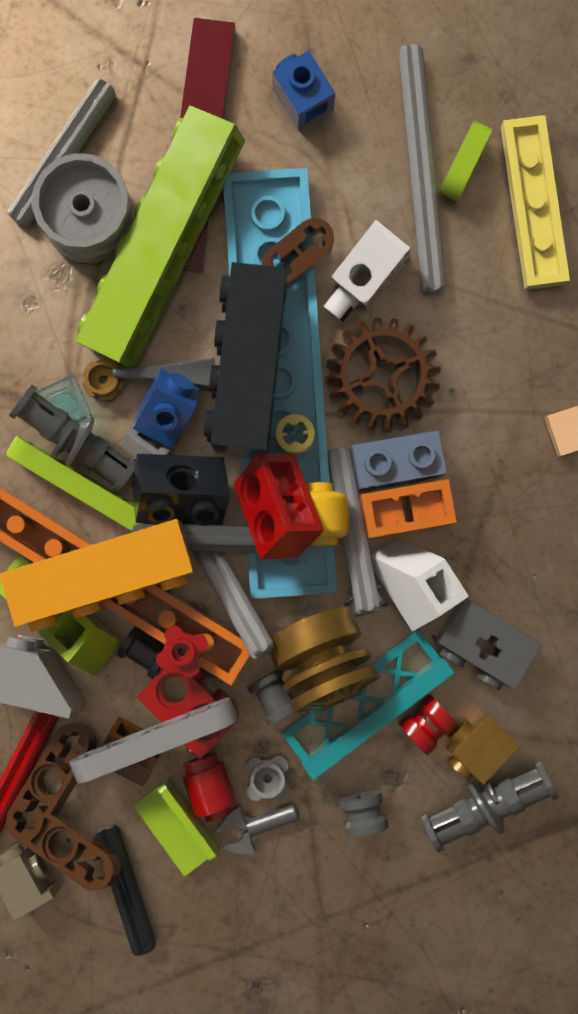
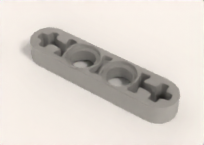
[69,697,239,784]

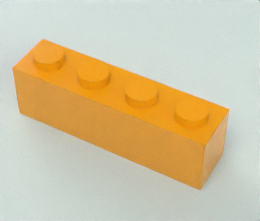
[0,519,196,632]

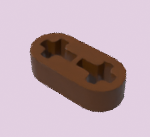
[262,218,334,288]

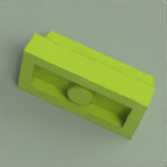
[133,777,221,877]

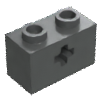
[434,598,542,691]

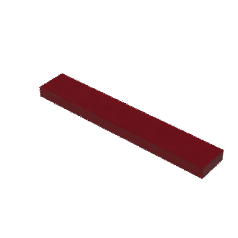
[180,18,236,272]

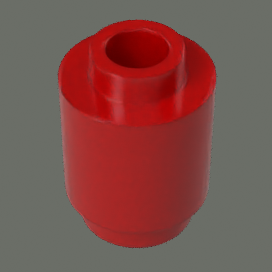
[182,753,237,823]

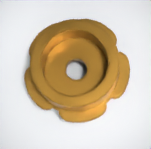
[83,359,125,401]

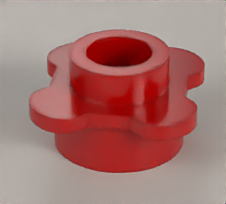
[156,626,208,678]

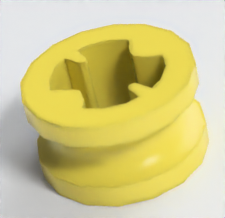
[275,414,315,455]

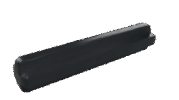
[95,825,156,956]

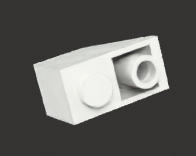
[370,537,469,631]

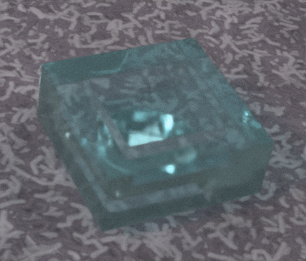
[35,375,93,422]

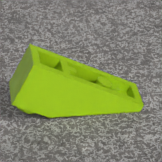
[0,554,123,676]

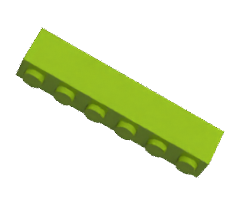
[75,105,246,368]

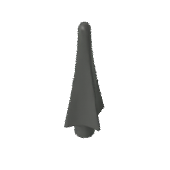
[111,357,215,391]

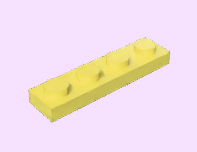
[501,115,570,290]

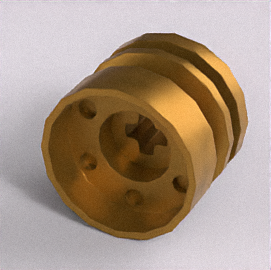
[270,606,380,714]

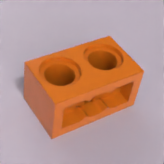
[359,479,457,540]

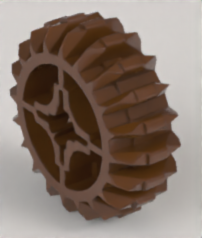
[325,317,441,434]

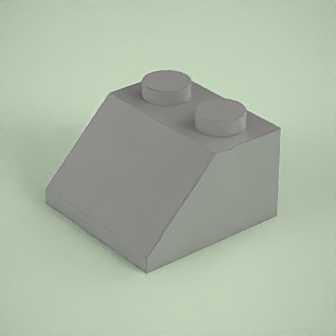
[0,634,86,719]

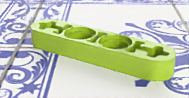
[6,435,155,531]

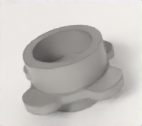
[245,756,290,801]

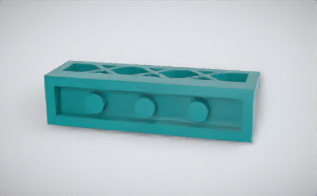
[281,629,455,781]

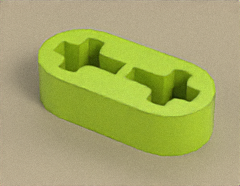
[439,120,493,202]

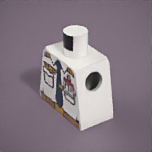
[324,220,411,322]

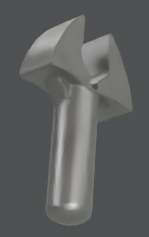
[217,804,299,855]

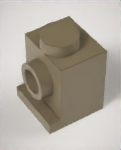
[0,843,62,921]

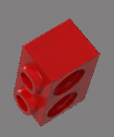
[233,454,324,560]
[136,668,239,760]

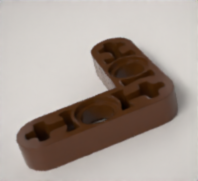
[6,724,121,891]

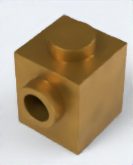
[446,711,520,785]

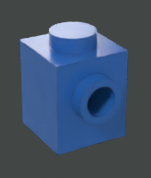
[272,50,336,130]
[132,368,199,448]

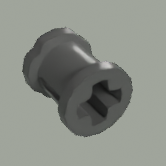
[247,670,294,726]

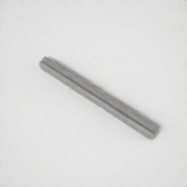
[399,44,446,293]

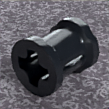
[116,626,164,679]

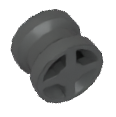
[339,790,389,837]

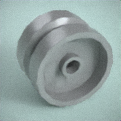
[32,153,135,264]

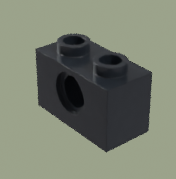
[132,454,230,525]

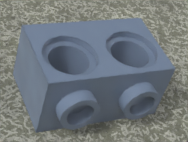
[350,430,447,492]

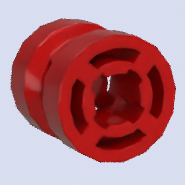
[398,694,459,756]

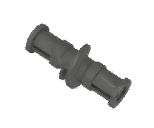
[9,384,136,493]
[421,761,559,853]

